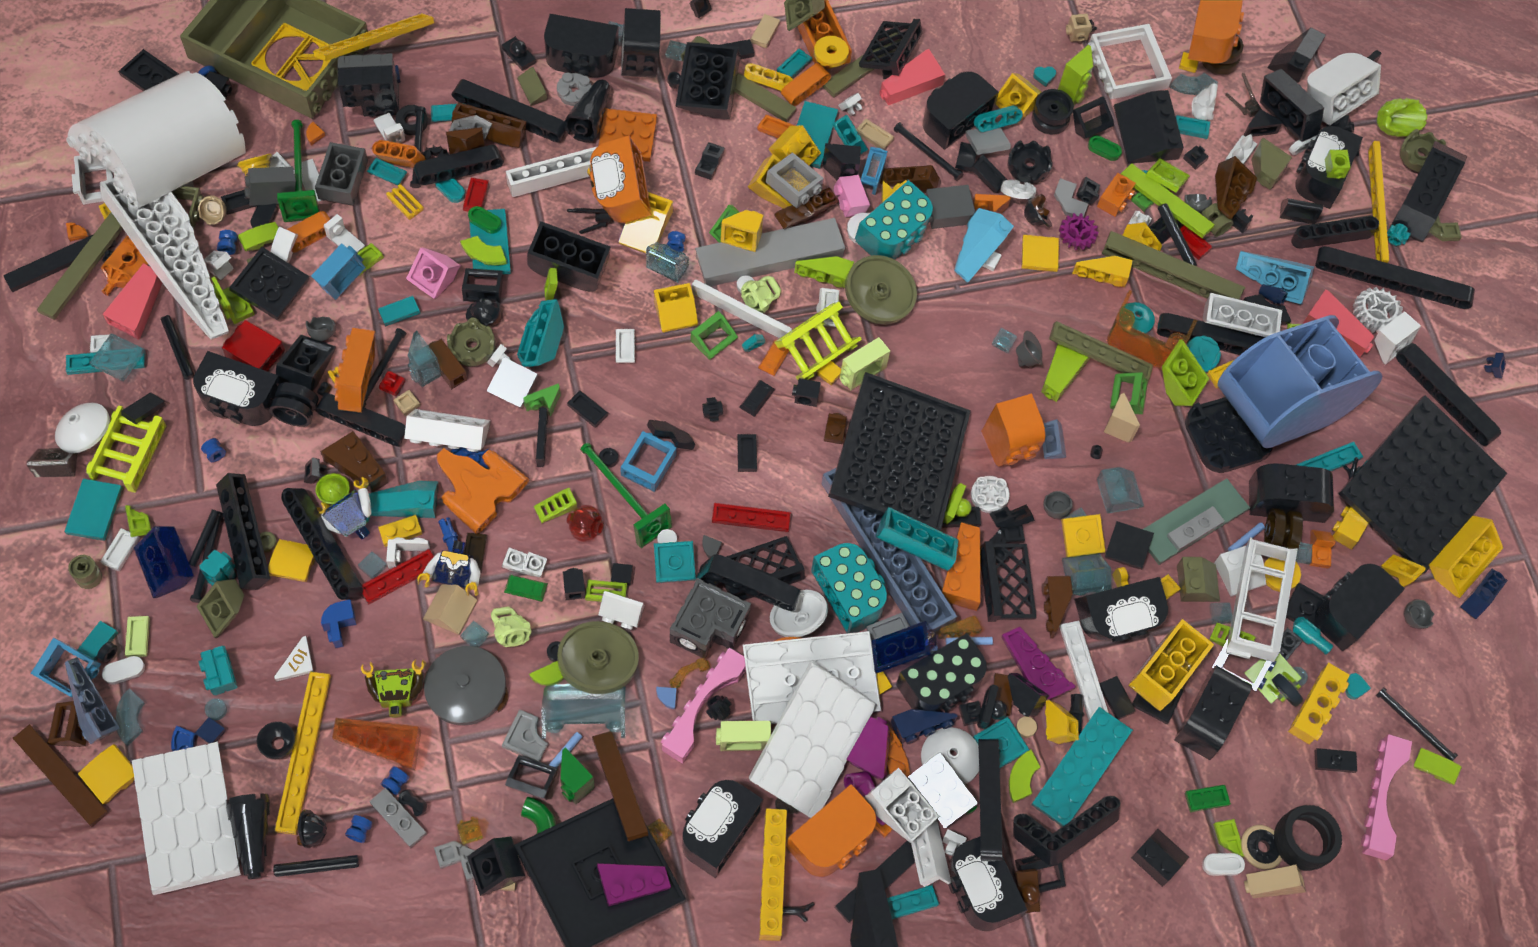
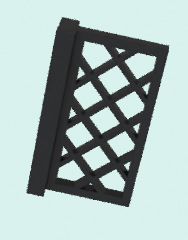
[859,19,923,76]
[724,536,805,601]
[980,541,1037,622]

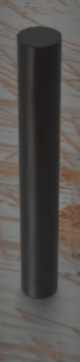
[188,509,219,567]

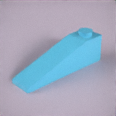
[954,208,1014,282]
[1236,251,1315,304]

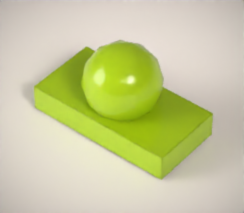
[943,483,972,524]

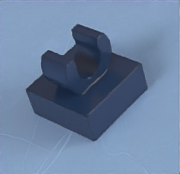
[1484,352,1506,378]

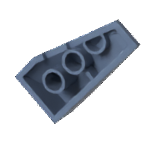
[65,657,120,745]

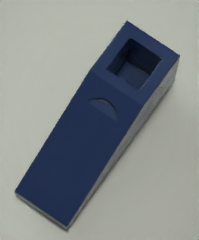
[1460,568,1508,619]
[890,709,958,744]

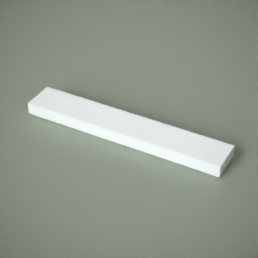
[692,280,792,338]
[1059,621,1108,720]

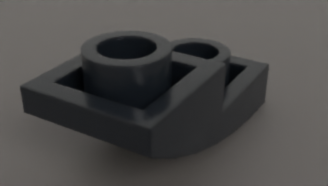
[1280,627,1303,660]

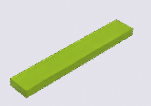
[1121,164,1215,238]

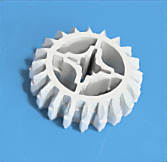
[1352,287,1403,333]

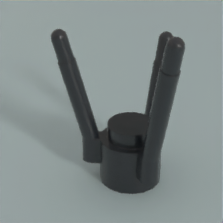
[567,208,611,234]

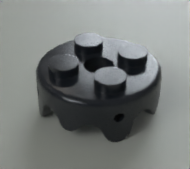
[1007,140,1053,184]

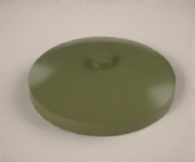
[845,255,917,325]
[557,621,639,694]

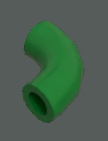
[521,797,557,834]

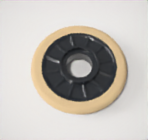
[1241,825,1282,870]

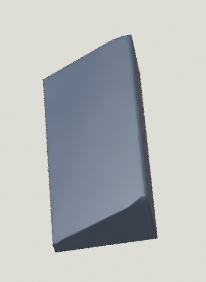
[1042,419,1066,459]

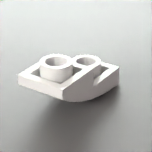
[271,227,298,263]
[501,547,547,577]

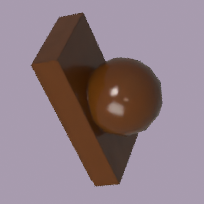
[1015,869,1041,913]

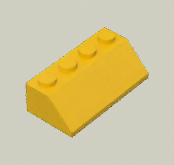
[1429,516,1503,598]

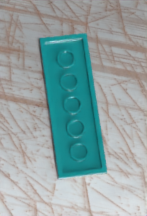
[1031,707,1133,827]

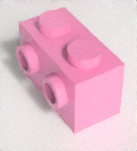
[834,175,870,217]

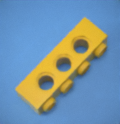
[1288,662,1350,744]

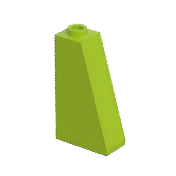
[1041,344,1090,402]

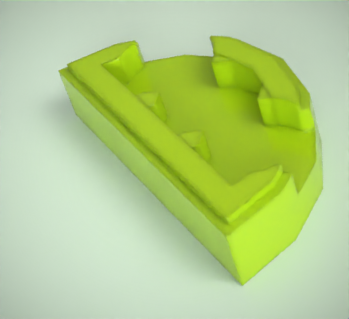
[529,661,564,687]

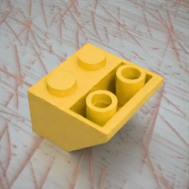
[769,125,821,175]
[654,283,698,332]

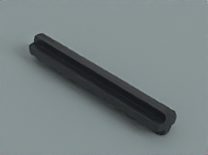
[1158,203,1197,266]
[160,315,194,380]
[273,855,359,877]

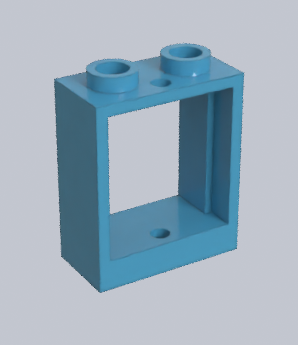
[311,243,366,300]
[620,431,677,492]
[30,638,101,698]

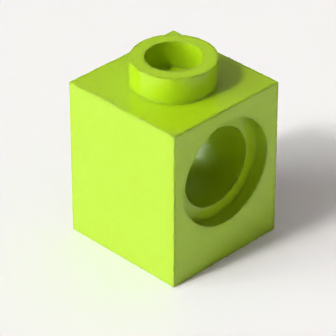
[1324,149,1350,179]

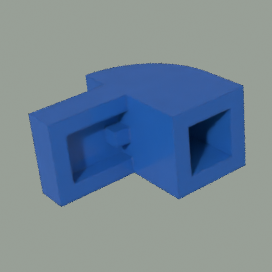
[321,600,356,648]

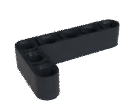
[696,554,801,611]
[1013,796,1120,865]

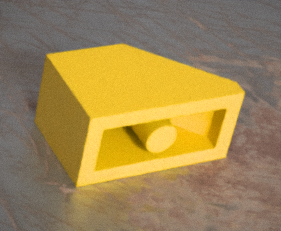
[1123,222,1163,251]

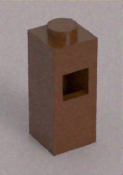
[425,339,467,390]

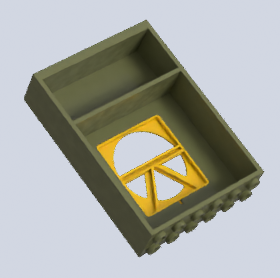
[180,0,370,119]

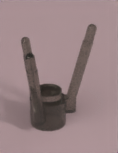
[1225,73,1261,117]

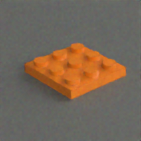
[598,108,657,162]

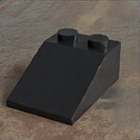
[276,334,336,391]

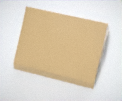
[1104,393,1140,443]
[423,584,477,635]

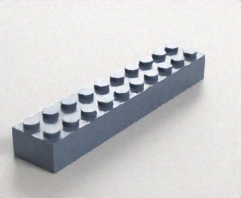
[821,468,957,643]

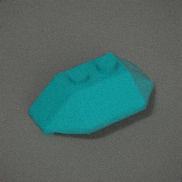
[517,299,564,367]

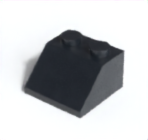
[822,143,861,181]
[1131,829,1189,887]
[467,837,525,896]

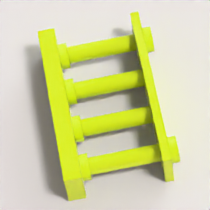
[775,302,862,380]
[86,405,166,493]

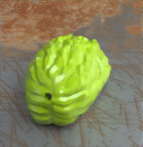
[1376,98,1428,137]

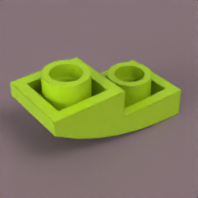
[238,222,278,251]
[1414,748,1462,785]

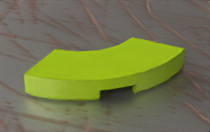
[460,236,507,266]
[1008,750,1041,803]

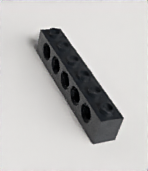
[216,473,270,590]

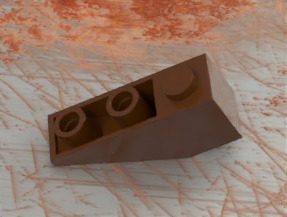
[880,165,940,193]
[1042,576,1073,638]

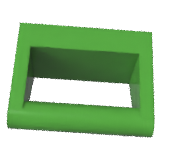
[690,311,738,360]
[1110,372,1148,414]

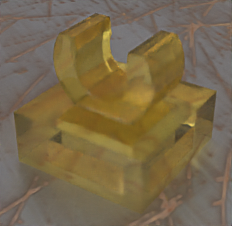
[457,817,483,845]

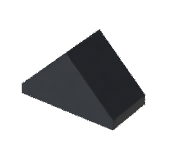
[1244,109,1282,137]

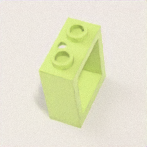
[840,337,890,390]
[716,721,771,751]

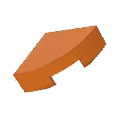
[306,122,325,146]
[66,222,89,242]

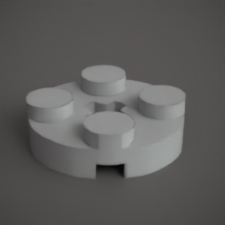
[557,73,591,106]

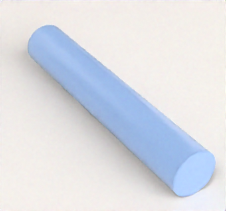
[1228,522,1265,551]
[945,637,993,645]
[549,732,582,768]

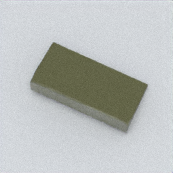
[517,67,547,106]

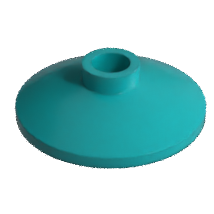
[1118,302,1155,335]

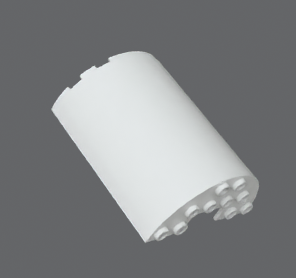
[66,71,246,208]

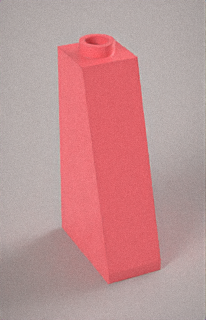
[880,49,945,106]
[103,263,162,340]
[1303,289,1374,358]

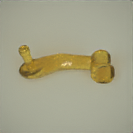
[669,658,710,689]

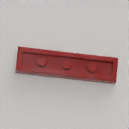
[712,503,791,532]
[362,549,439,605]

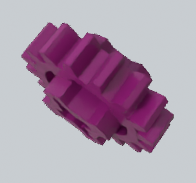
[1059,213,1099,250]

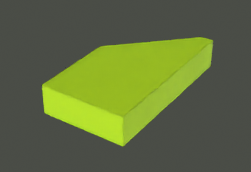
[125,505,151,537]
[1213,819,1245,858]

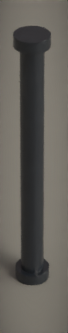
[410,106,426,188]
[894,122,963,181]
[363,328,407,408]
[190,511,224,603]
[1376,687,1458,761]

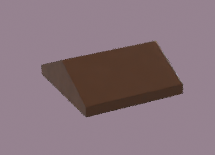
[446,127,485,154]

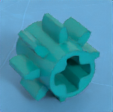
[1387,224,1411,246]

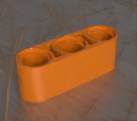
[781,63,831,106]
[372,140,425,168]
[286,211,331,253]

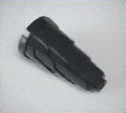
[564,79,610,142]
[225,793,270,880]

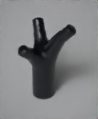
[1343,457,1360,481]
[782,902,815,922]

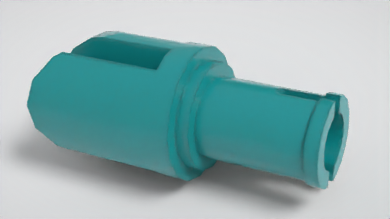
[1293,617,1333,655]

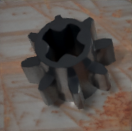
[702,397,723,422]
[706,695,732,720]

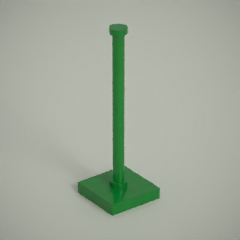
[277,120,320,222]
[580,443,672,548]

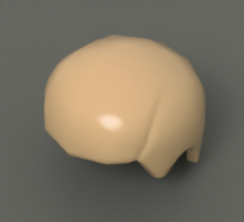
[198,196,227,225]

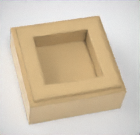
[393,390,420,416]

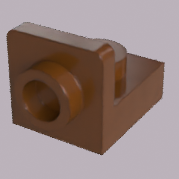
[824,413,847,445]

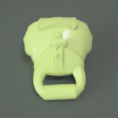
[741,276,781,313]
[491,606,532,647]

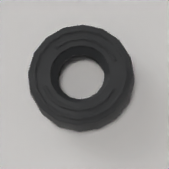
[396,105,428,135]

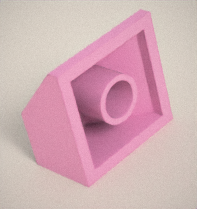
[406,247,461,299]

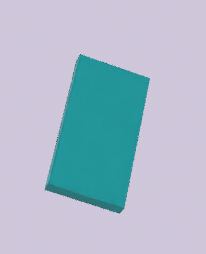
[797,101,838,169]
[469,209,511,277]

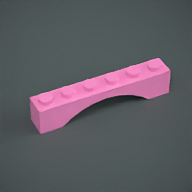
[661,648,746,764]
[1361,734,1412,860]

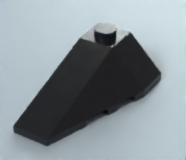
[1268,28,1326,83]
[850,869,898,947]

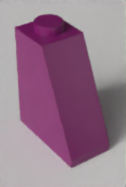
[846,716,890,781]

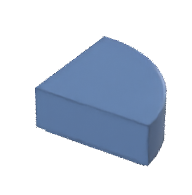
[656,687,677,710]

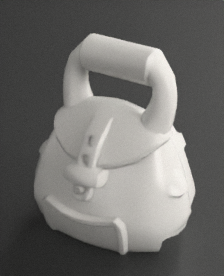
[1192,83,1218,121]

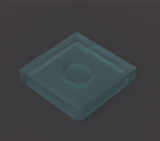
[90,333,145,382]

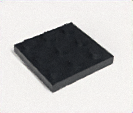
[229,247,310,320]

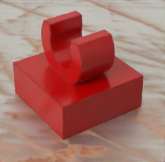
[379,371,405,396]

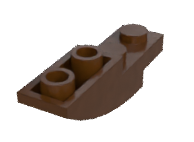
[774,187,839,229]

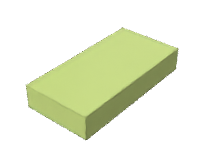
[125,616,150,657]

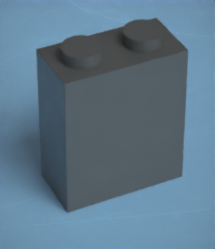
[244,167,296,206]
[926,185,975,229]

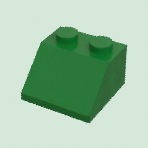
[560,747,595,804]

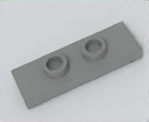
[1167,506,1225,551]
[369,788,427,848]

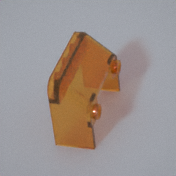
[1107,290,1198,371]

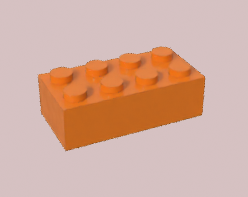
[797,0,852,70]
[334,328,375,412]

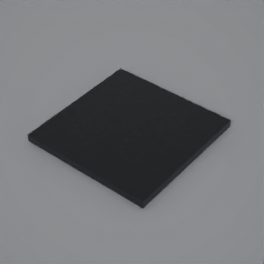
[514,798,686,947]

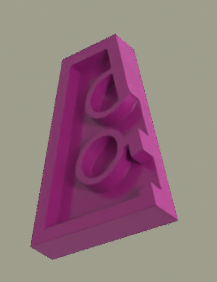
[597,864,671,907]

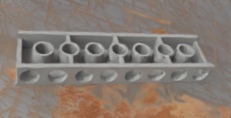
[695,218,845,287]

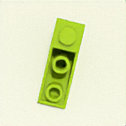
[794,256,854,288]

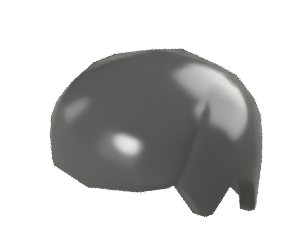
[1184,194,1212,214]
[305,316,336,341]
[1043,491,1073,519]
[1404,599,1435,629]

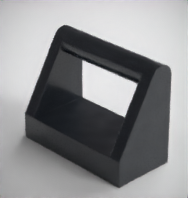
[1073,96,1114,139]
[1280,198,1324,224]
[462,268,503,304]
[505,755,558,800]
[1015,855,1066,893]

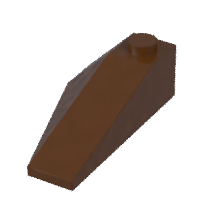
[1215,156,1257,219]

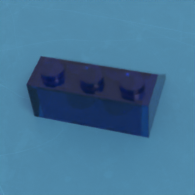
[134,526,194,598]
[872,621,938,674]

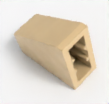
[1244,865,1306,898]

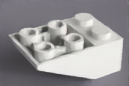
[864,768,939,843]

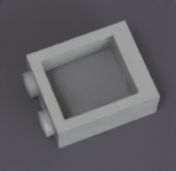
[766,152,824,208]

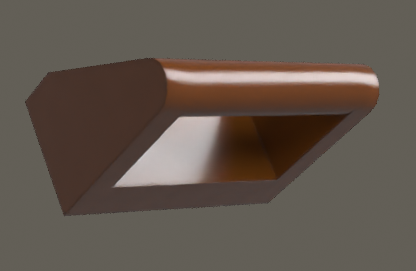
[47,701,87,747]

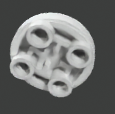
[971,476,1009,513]

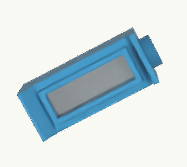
[860,147,888,195]

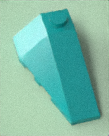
[357,481,439,518]

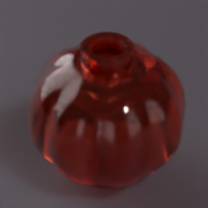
[566,505,604,542]

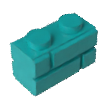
[832,115,868,155]
[199,550,237,586]
[198,646,238,696]

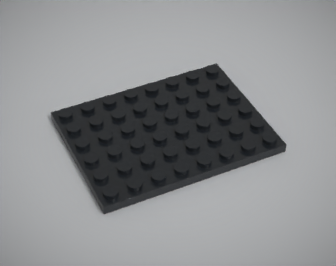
[828,372,971,531]
[1338,395,1507,574]

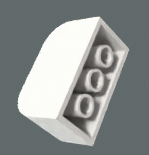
[1307,53,1381,125]

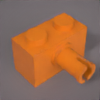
[1097,173,1136,217]

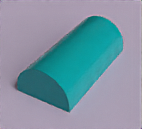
[876,507,958,571]

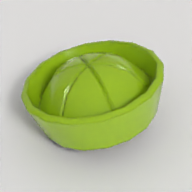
[315,473,350,505]

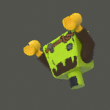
[361,659,426,718]

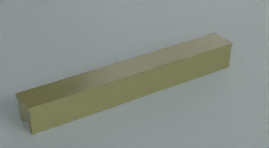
[1102,231,1245,300]

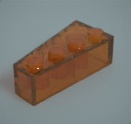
[332,718,421,771]

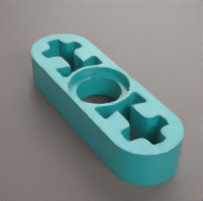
[974,105,1023,132]

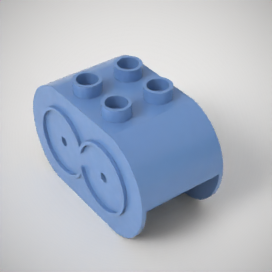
[1218,315,1383,448]

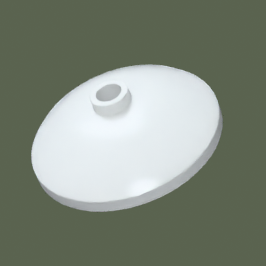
[55,403,110,453]
[770,590,828,637]
[921,727,979,784]

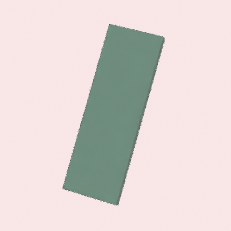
[1143,478,1250,565]

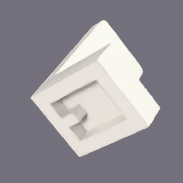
[374,113,405,143]
[324,214,365,253]
[386,537,430,569]

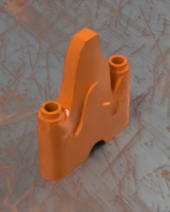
[437,448,529,534]

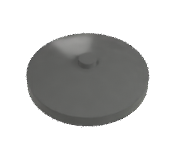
[424,646,506,726]

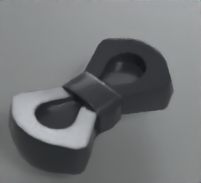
[398,789,427,816]

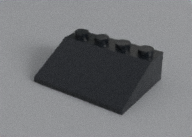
[675,42,741,120]
[1113,90,1184,164]

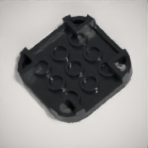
[1185,397,1273,473]

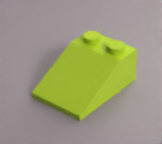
[1162,339,1209,406]

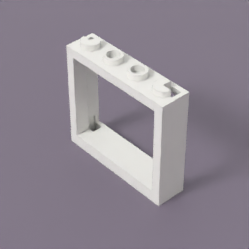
[1088,24,1172,99]

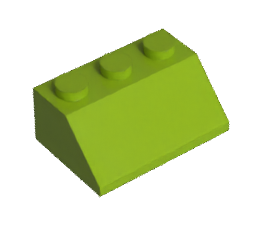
[1058,44,1093,105]

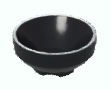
[256,722,296,760]

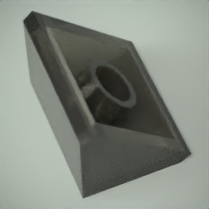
[27,448,78,477]

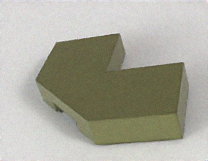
[1429,215,1462,241]

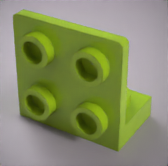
[211,276,255,324]

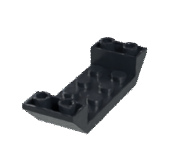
[1390,141,1467,242]

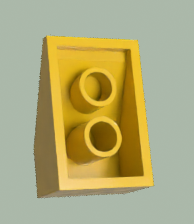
[747,154,810,209]

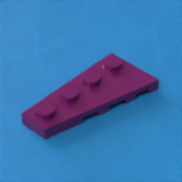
[1002,627,1076,703]

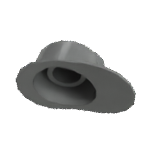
[1016,331,1042,367]

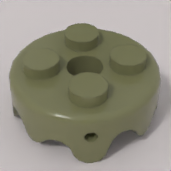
[1400,129,1446,172]
[447,318,495,366]

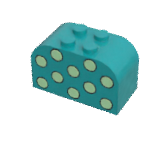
[855,180,933,260]
[811,543,887,633]

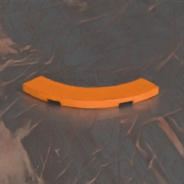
[875,724,910,838]

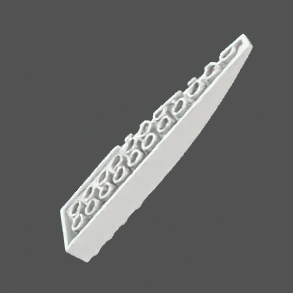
[100,178,229,340]

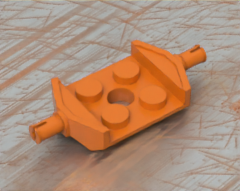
[101,236,148,296]

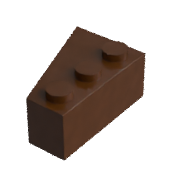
[320,431,388,493]

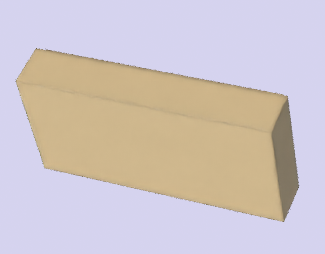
[751,14,780,48]
[857,119,894,150]

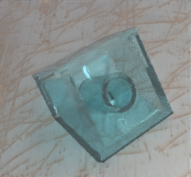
[646,242,689,283]
[407,331,441,387]
[1097,467,1144,514]
[1062,553,1111,595]

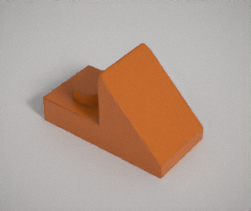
[973,194,1011,214]
[1310,530,1336,569]

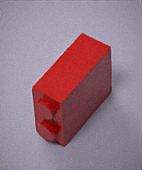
[222,320,285,372]

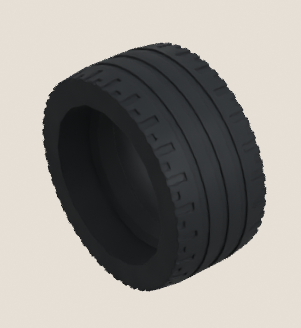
[1274,805,1342,871]

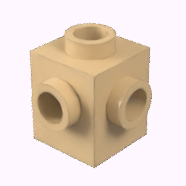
[1066,14,1092,42]

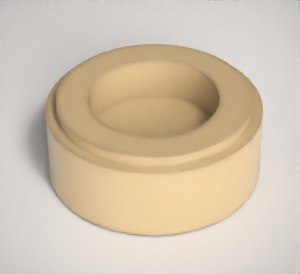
[1016,717,1037,738]

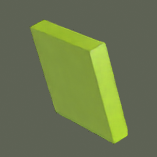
[1146,158,1190,193]

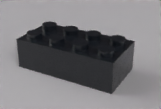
[1260,69,1324,142]

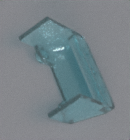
[541,685,626,739]

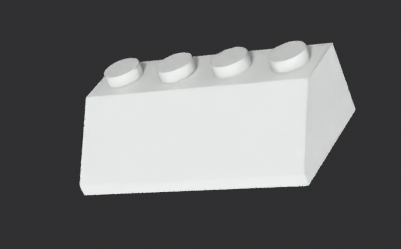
[1203,293,1282,337]
[404,409,490,452]

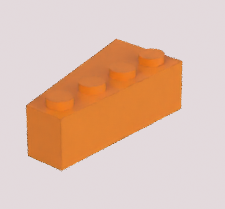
[941,522,980,611]

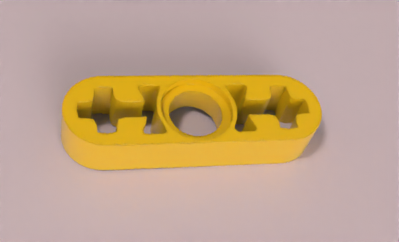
[744,63,793,91]

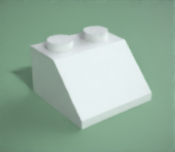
[1374,311,1421,365]
[1214,546,1266,597]
[598,591,645,630]

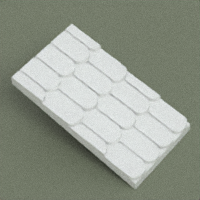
[743,631,882,724]
[749,661,876,818]
[132,742,241,895]

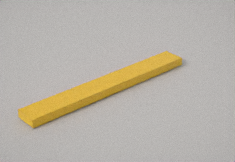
[313,13,434,61]
[1368,141,1389,263]
[275,672,331,835]

